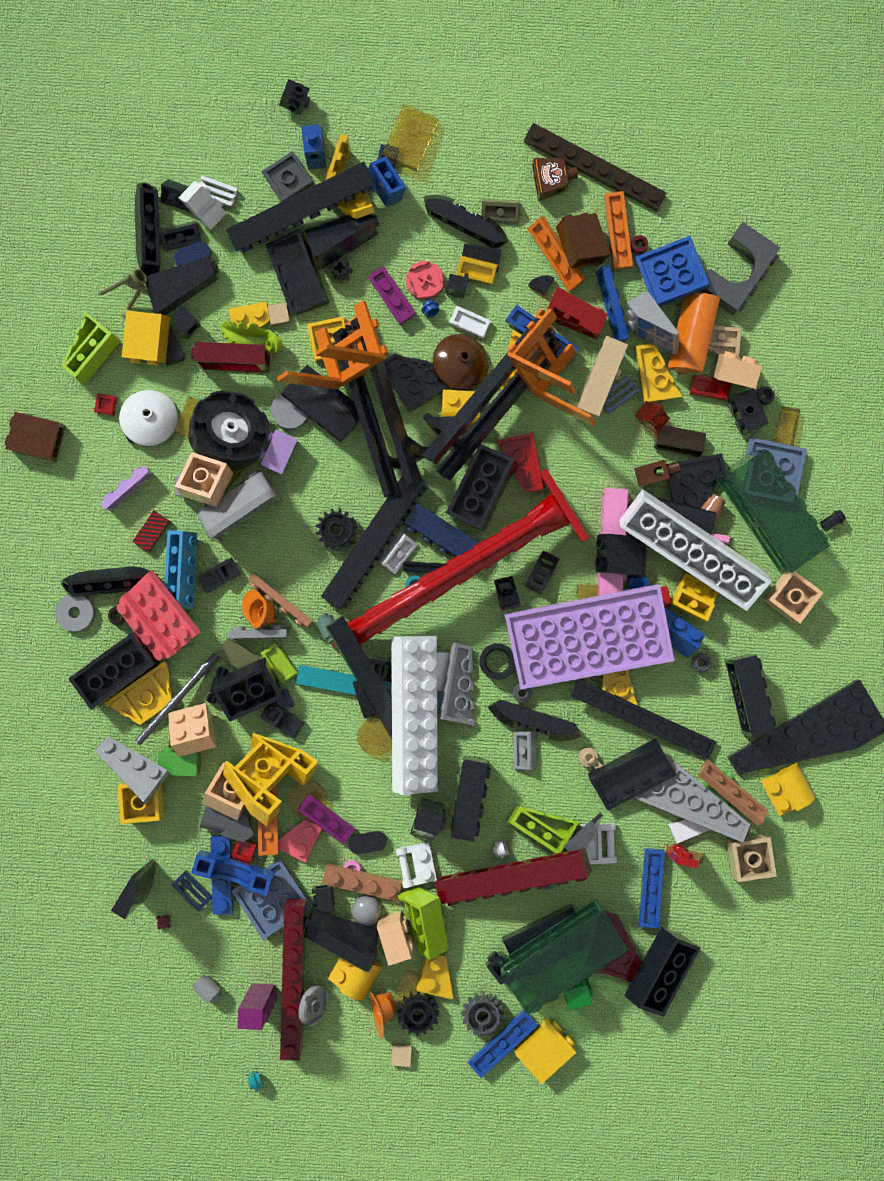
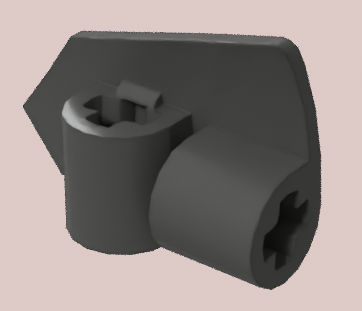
[200,806,254,842]

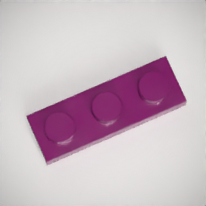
[368,266,416,325]
[298,794,355,844]

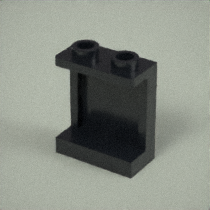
[595,533,647,576]

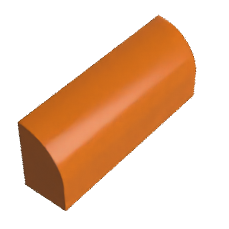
[667,293,720,374]

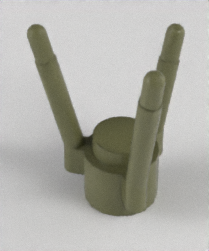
[99,269,147,310]

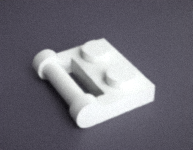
[581,823,617,864]
[395,841,437,888]

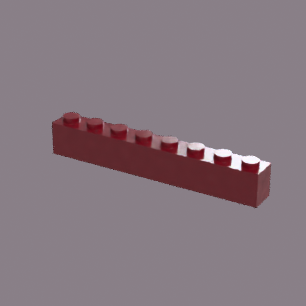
[434,848,592,906]
[280,898,307,1061]

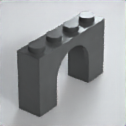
[699,222,781,315]

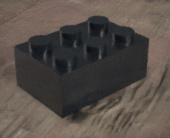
[212,657,283,722]

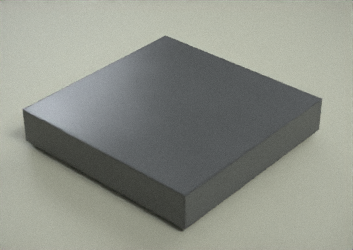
[261,151,314,202]

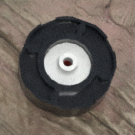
[188,390,269,471]

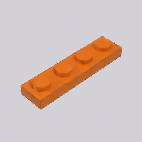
[604,191,633,270]
[528,216,586,292]
[258,785,279,856]

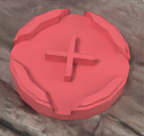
[406,261,444,300]

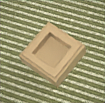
[268,303,290,326]
[391,1044,412,1067]

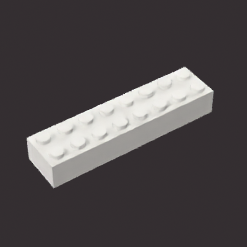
[619,489,772,611]
[391,635,438,795]

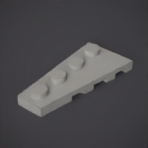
[438,643,475,726]
[95,736,169,805]

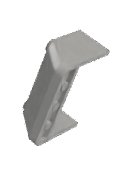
[197,471,283,543]

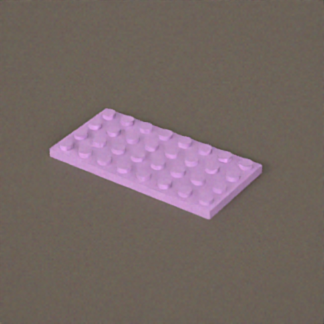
[505,584,674,689]

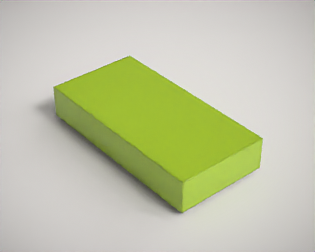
[260,642,298,684]

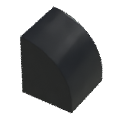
[175,304,201,338]

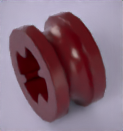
[630,235,648,255]

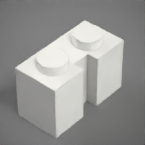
[179,181,226,230]

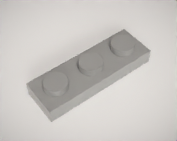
[228,625,289,639]

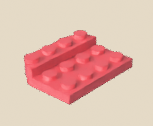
[117,570,201,660]

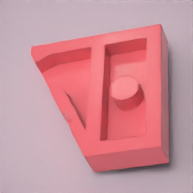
[278,818,322,863]

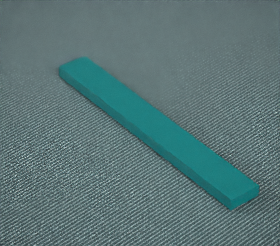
[296,665,443,711]

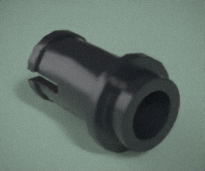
[819,510,846,532]

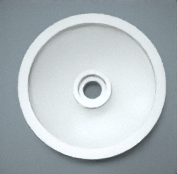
[119,390,178,446]

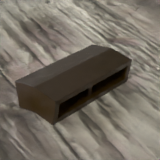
[654,424,706,457]

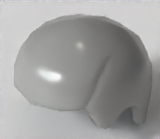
[352,894,382,926]

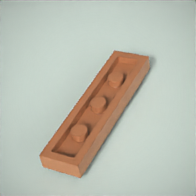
[248,572,314,628]
[698,760,768,826]
[322,863,402,901]

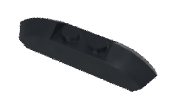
[135,182,161,276]
[423,195,509,249]
[61,567,158,597]
[488,699,581,741]

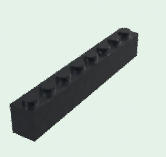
[226,161,375,253]
[321,474,427,610]

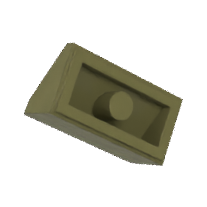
[481,199,520,223]
[217,638,260,669]

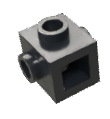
[279,79,310,114]

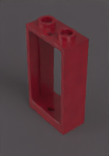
[191,342,270,373]

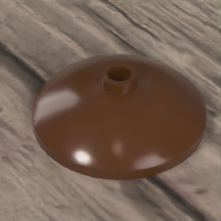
[433,334,489,390]

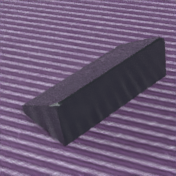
[161,179,192,213]
[159,221,202,251]
[462,244,501,272]
[165,324,185,366]

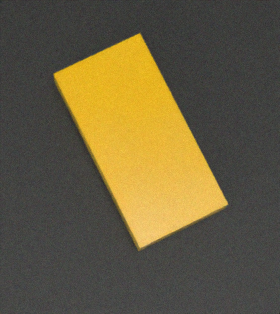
[456,256,498,285]

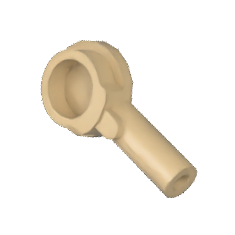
[578,747,603,769]

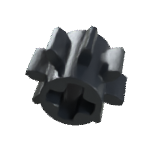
[328,258,353,284]

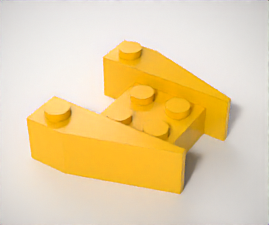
[223,733,318,826]

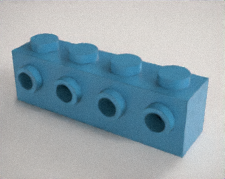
[164,531,198,609]

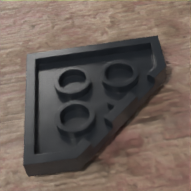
[384,354,450,413]
[668,453,726,508]

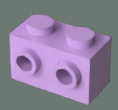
[258,429,298,474]

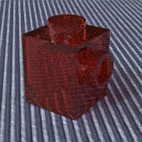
[635,401,670,433]

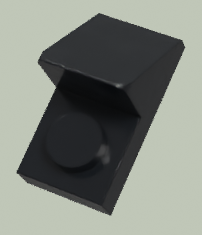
[494,576,521,611]

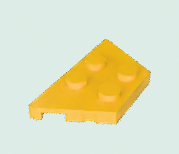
[104,661,173,725]

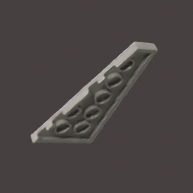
[634,754,750,842]

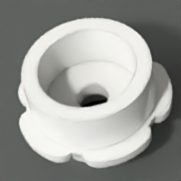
[493,840,509,859]

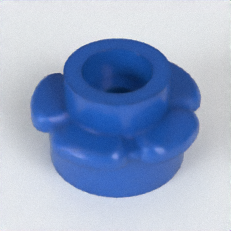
[421,300,440,318]

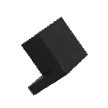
[446,273,469,298]

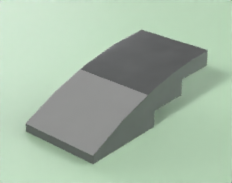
[549,812,603,888]

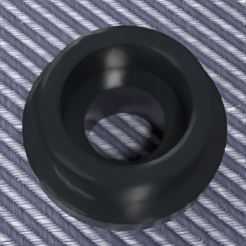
[756,386,774,406]

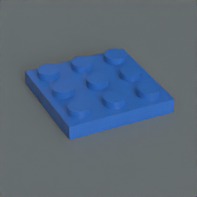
[635,236,710,307]

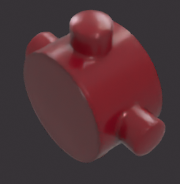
[156,914,171,930]

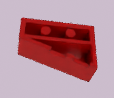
[547,287,608,340]

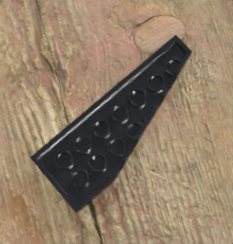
[727,679,884,774]

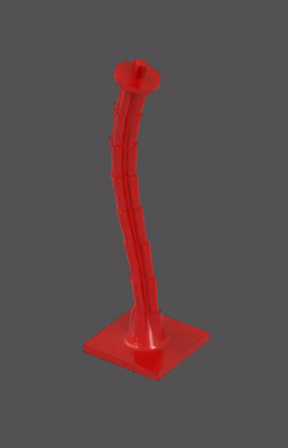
[333,469,589,648]

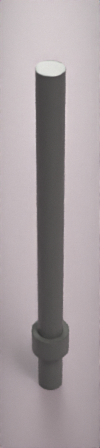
[134,653,220,746]

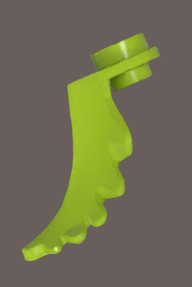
[220,321,283,354]

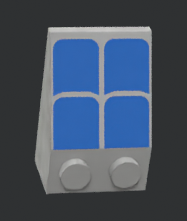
[626,291,679,355]

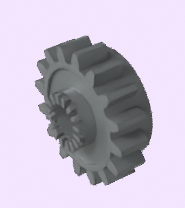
[461,991,504,1037]

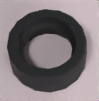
[479,643,515,680]

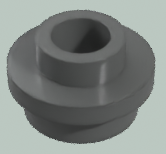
[692,653,712,672]
[512,684,532,702]

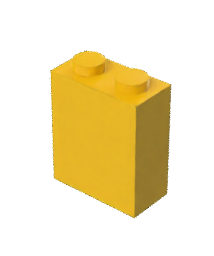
[122,310,170,366]
[514,1017,576,1084]

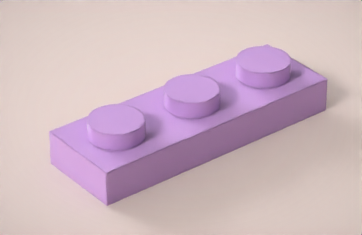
[100,466,153,511]

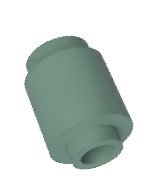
[316,613,335,643]

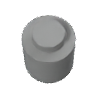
[193,974,222,1004]

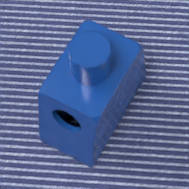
[301,125,327,170]

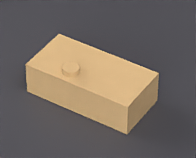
[576,336,628,421]

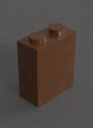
[556,213,611,268]
[5,412,65,462]

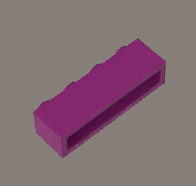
[237,983,277,1030]

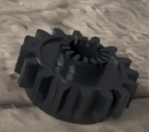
[316,509,358,551]
[397,991,439,1036]

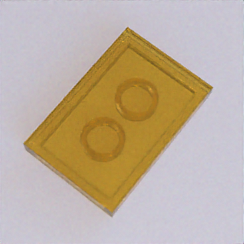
[382,104,438,172]

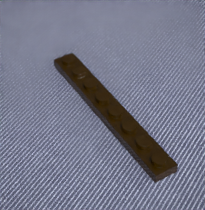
[524,123,667,212]

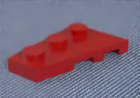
[496,433,544,493]
[665,843,704,869]

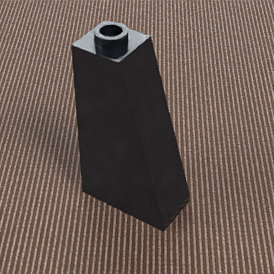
[305,214,379,270]
[145,256,219,316]
[304,909,378,972]

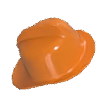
[242,590,277,629]
[369,992,396,1039]

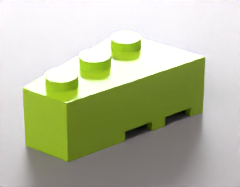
[61,311,121,385]
[507,806,579,854]
[398,886,449,960]

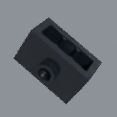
[728,388,769,435]

